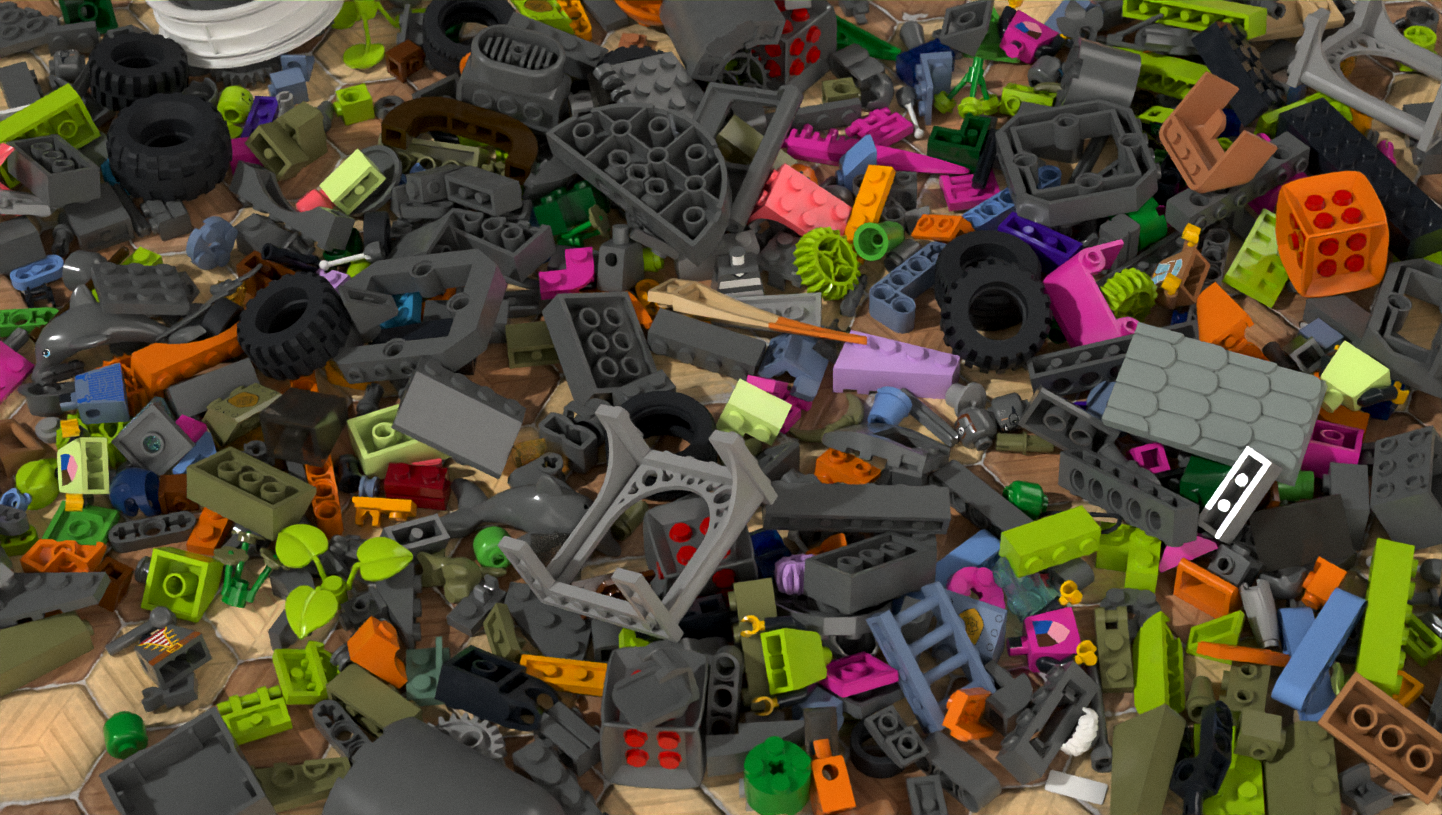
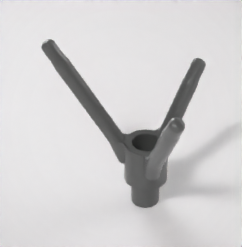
[1097,13,1164,52]

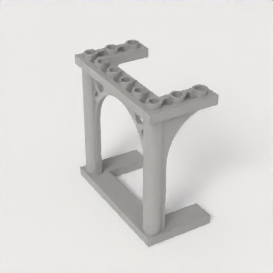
[1286,0,1442,152]
[497,404,778,643]

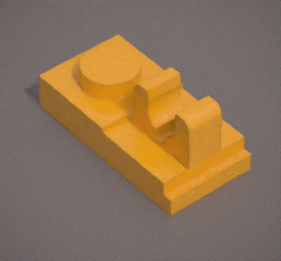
[352,496,417,528]

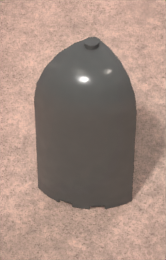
[659,0,786,82]
[322,716,565,815]

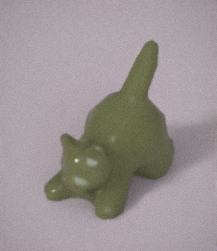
[417,548,507,604]

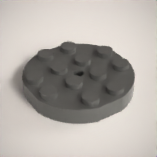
[773,582,893,640]

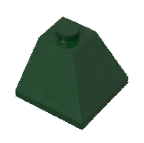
[58,0,119,35]

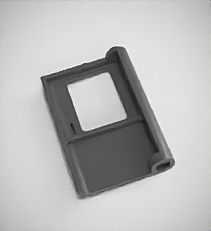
[693,82,804,233]

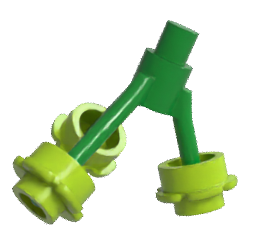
[933,57,1001,119]

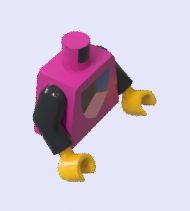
[997,0,1072,64]
[1006,580,1097,674]

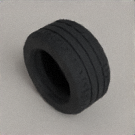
[422,0,515,78]
[605,391,717,501]

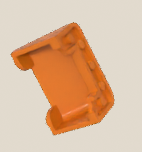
[1196,282,1271,362]

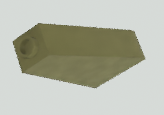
[0,610,94,698]
[1110,704,1186,815]

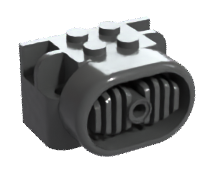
[456,25,573,136]

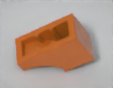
[347,616,408,689]

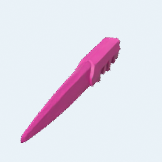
[781,124,970,174]

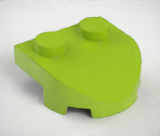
[272,641,340,705]

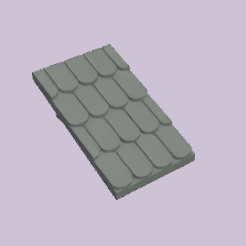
[1102,322,1328,487]

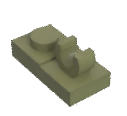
[483,603,530,663]

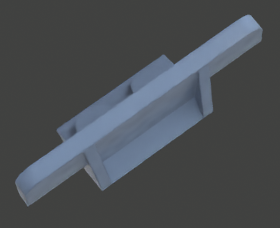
[758,326,836,402]

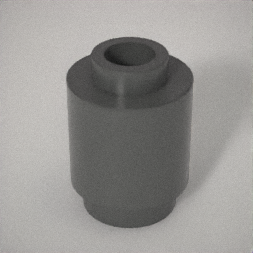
[884,238,923,273]

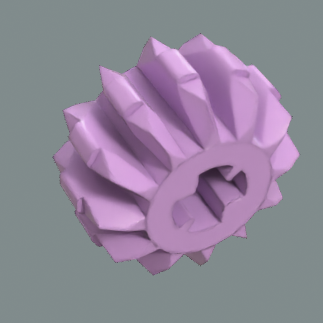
[774,553,816,595]

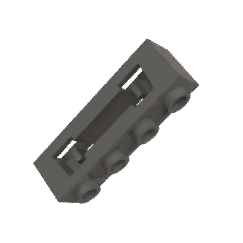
[996,660,1099,785]

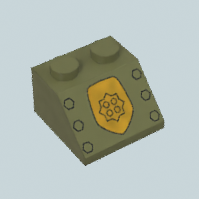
[202,383,284,448]

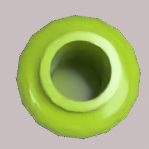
[217,86,254,124]

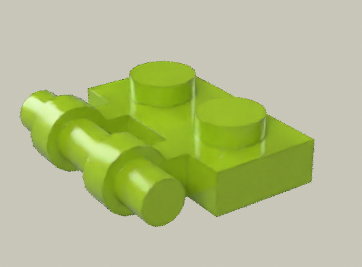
[217,685,293,745]

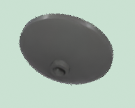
[337,145,402,217]

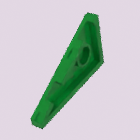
[836,15,902,61]

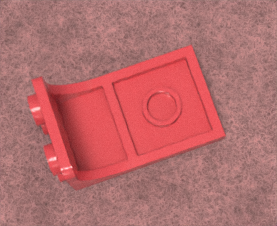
[746,163,853,237]

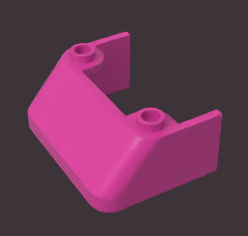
[1043,239,1139,348]

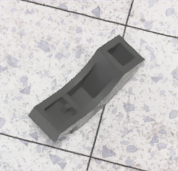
[268,567,315,651]

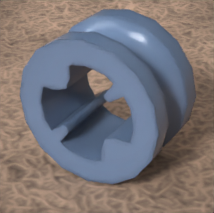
[359,475,380,498]

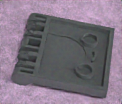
[593,51,727,134]

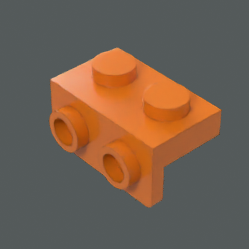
[911,214,975,243]
[814,448,881,485]
[942,687,994,742]

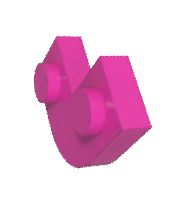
[539,247,595,300]

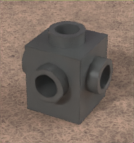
[1207,542,1263,589]

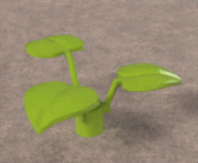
[331,0,426,69]
[275,524,413,640]

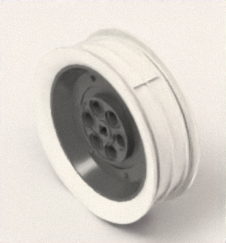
[145,0,345,69]

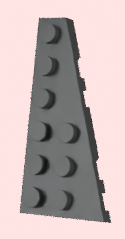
[0,572,111,629]

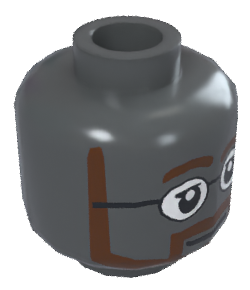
[954,406,997,451]

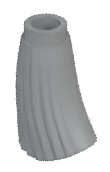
[1239,579,1280,651]

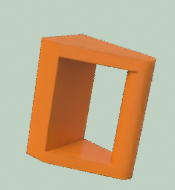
[1173,557,1243,619]

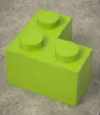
[1095,521,1161,594]

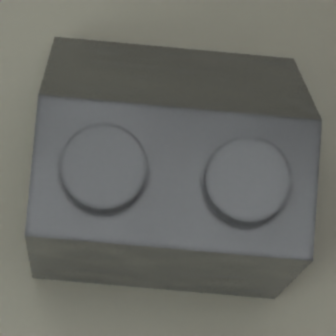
[386,217,462,295]

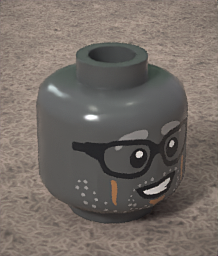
[49,49,86,83]
[987,392,1028,434]

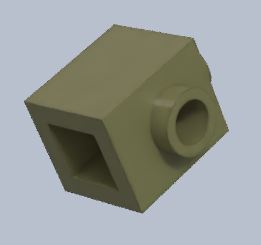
[1233,708,1286,761]

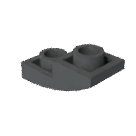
[863,705,930,769]

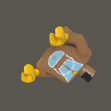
[1151,223,1211,310]

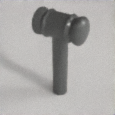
[105,606,177,656]

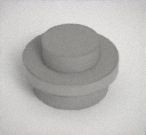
[35,417,61,444]

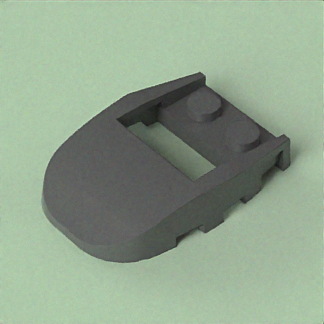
[822,423,951,474]

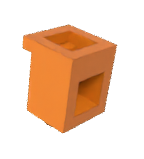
[1301,556,1347,610]

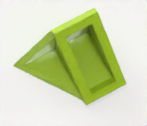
[1185,610,1245,665]

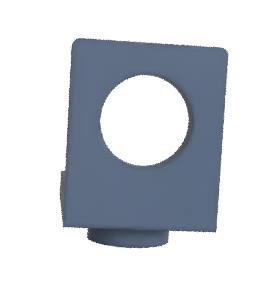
[280,55,315,81]

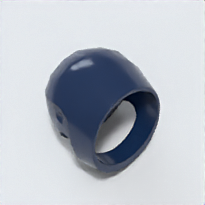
[108,467,162,518]

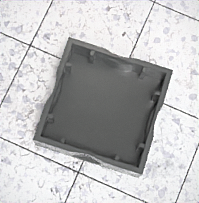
[99,706,278,815]

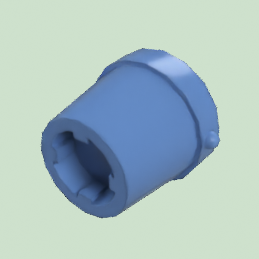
[867,386,912,426]

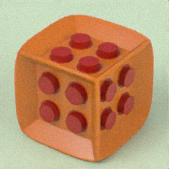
[1275,171,1389,298]

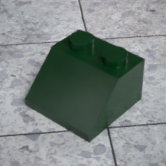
[1180,454,1232,514]

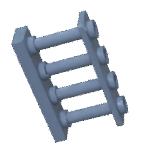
[866,581,996,734]

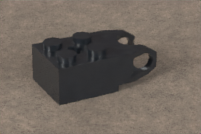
[434,645,562,732]

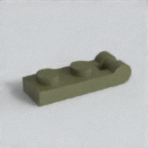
[1094,606,1134,693]

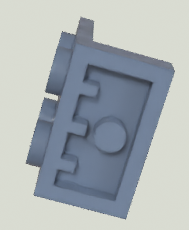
[915,51,953,126]

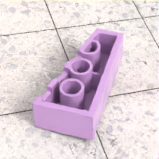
[833,330,960,399]

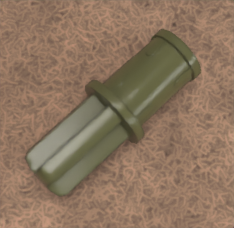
[995,431,1055,455]

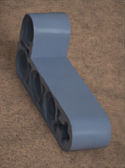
[869,241,946,334]

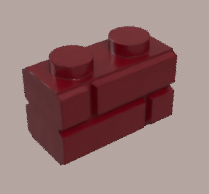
[384,462,451,511]

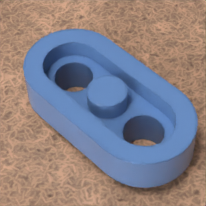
[10,255,64,291]

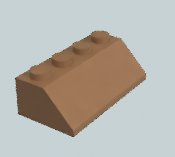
[1317,672,1442,806]

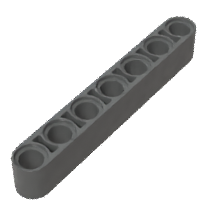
[928,460,1095,595]

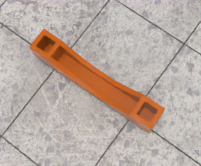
[130,321,244,394]

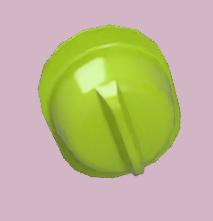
[14,458,60,511]

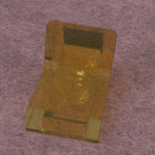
[510,438,547,469]

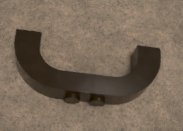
[381,97,538,186]

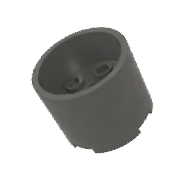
[1055,37,1141,107]

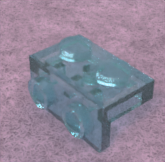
[993,556,1053,623]

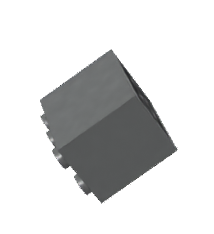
[1370,425,1442,551]

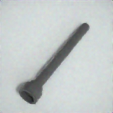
[1086,650,1112,773]

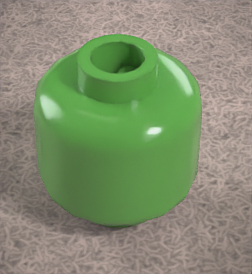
[473,526,511,569]

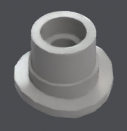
[945,382,986,416]

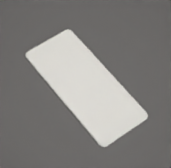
[1045,770,1108,805]

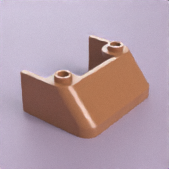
[1159,71,1278,194]

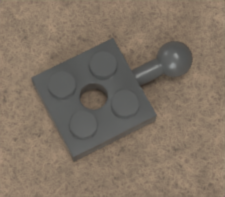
[109,401,196,485]

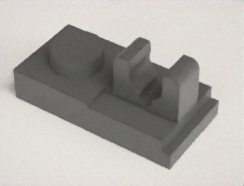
[446,574,507,637]

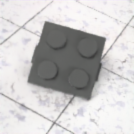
[756,230,820,292]

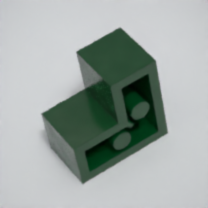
[927,114,992,174]
[533,180,610,236]

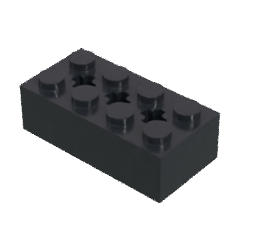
[1191,21,1287,127]

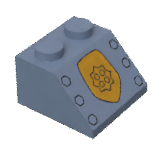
[932,590,1008,666]

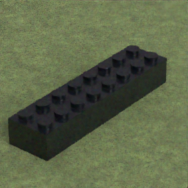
[1275,97,1442,261]

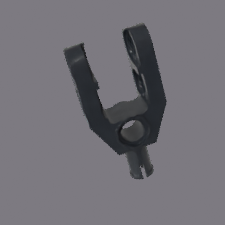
[1169,701,1233,815]

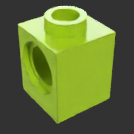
[333,83,375,126]

